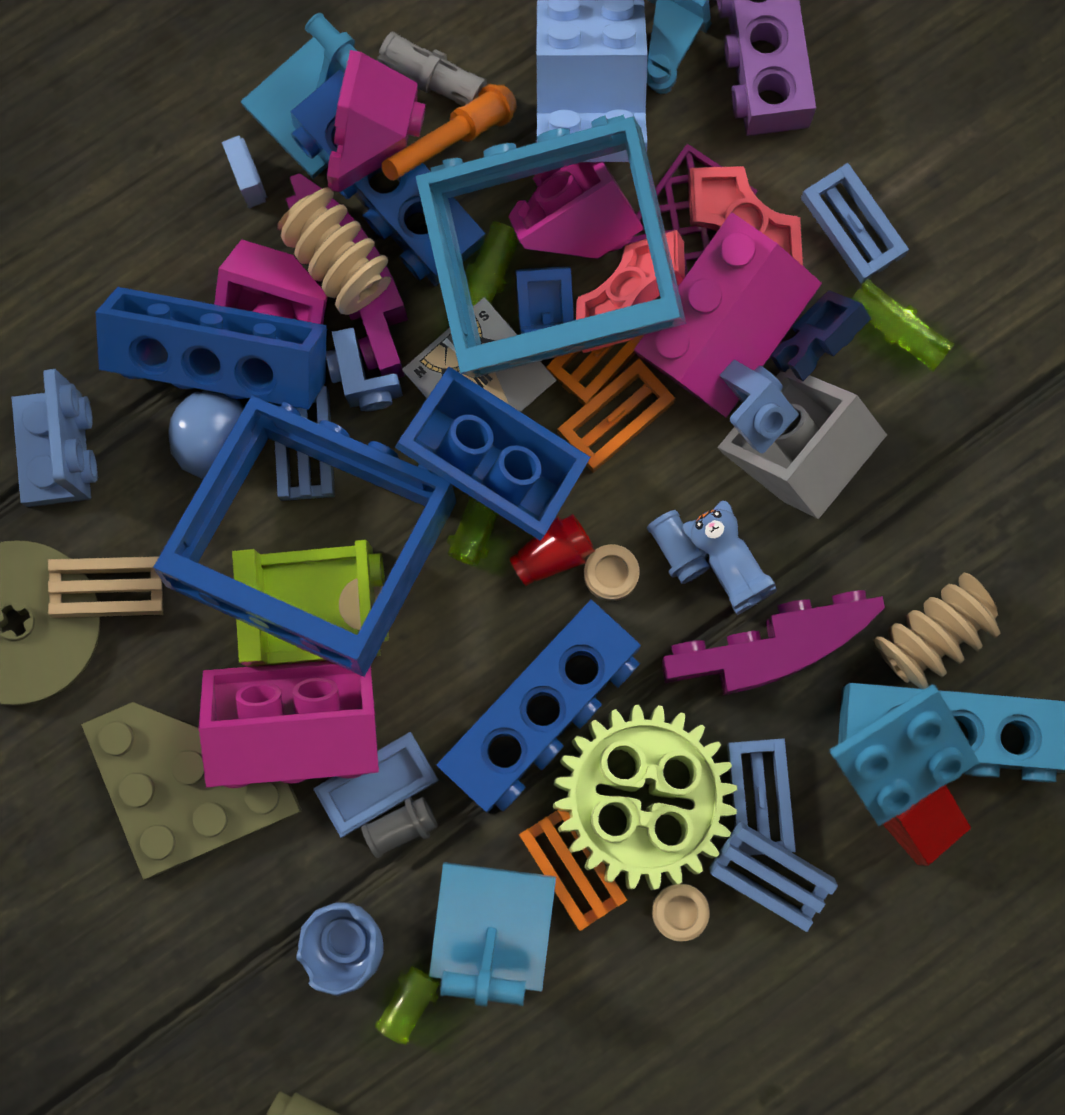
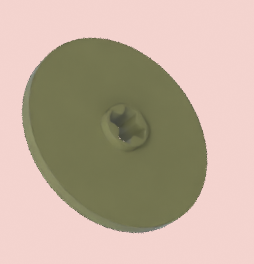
[0,540,101,706]

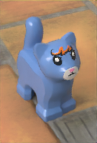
[683,501,777,615]

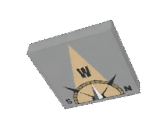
[402,297,557,412]

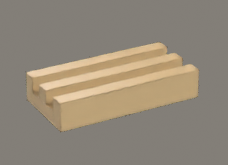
[48,557,163,618]

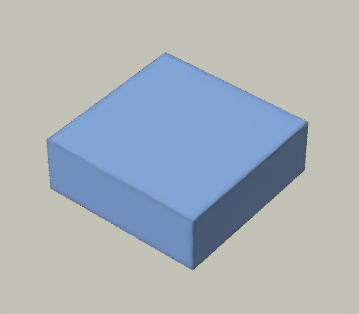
[222,136,267,208]

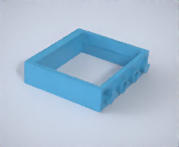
[416,115,686,378]

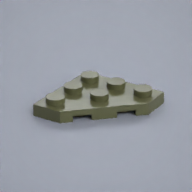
[81,702,302,880]

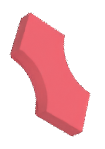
[688,166,803,266]
[576,230,685,353]

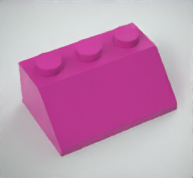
[634,212,822,418]
[199,660,379,788]

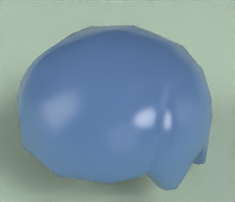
[168,390,244,478]
[296,902,384,996]

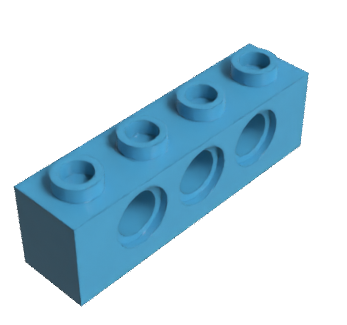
[838,683,1065,782]

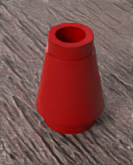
[509,513,595,586]

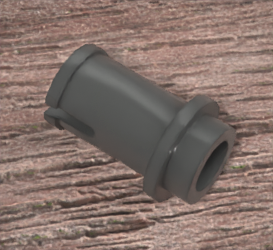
[361,797,438,858]

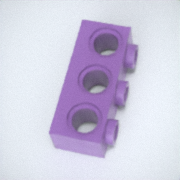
[717,0,816,136]

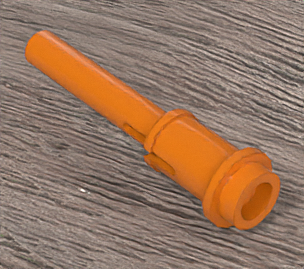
[382,84,517,181]

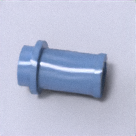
[647,510,710,584]

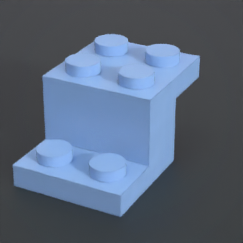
[536,0,648,162]

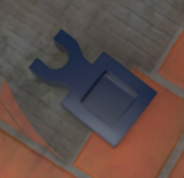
[770,290,871,381]

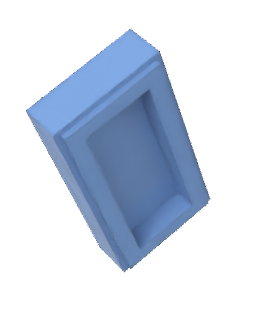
[313,732,439,838]

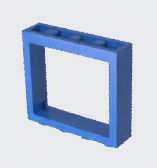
[153,396,456,677]

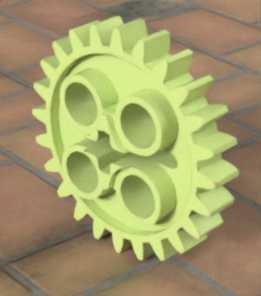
[553,705,737,890]

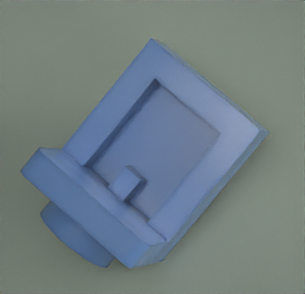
[326,328,403,411]
[719,359,799,453]

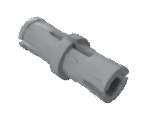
[377,32,487,106]

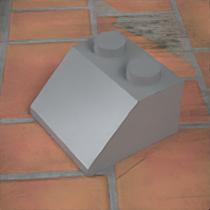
[718,368,887,519]

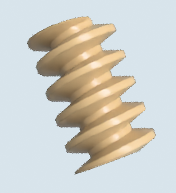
[277,187,391,315]
[874,572,1001,689]

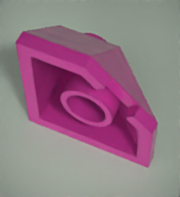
[327,50,426,192]
[508,162,644,259]
[212,239,327,364]

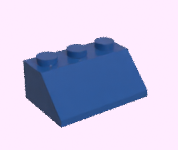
[395,366,590,541]

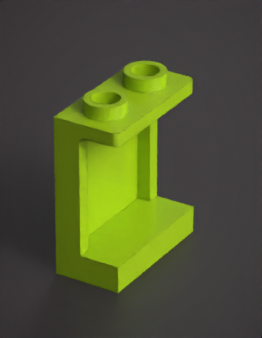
[232,540,389,667]

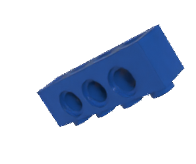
[290,70,486,286]
[95,287,327,410]
[437,599,641,813]

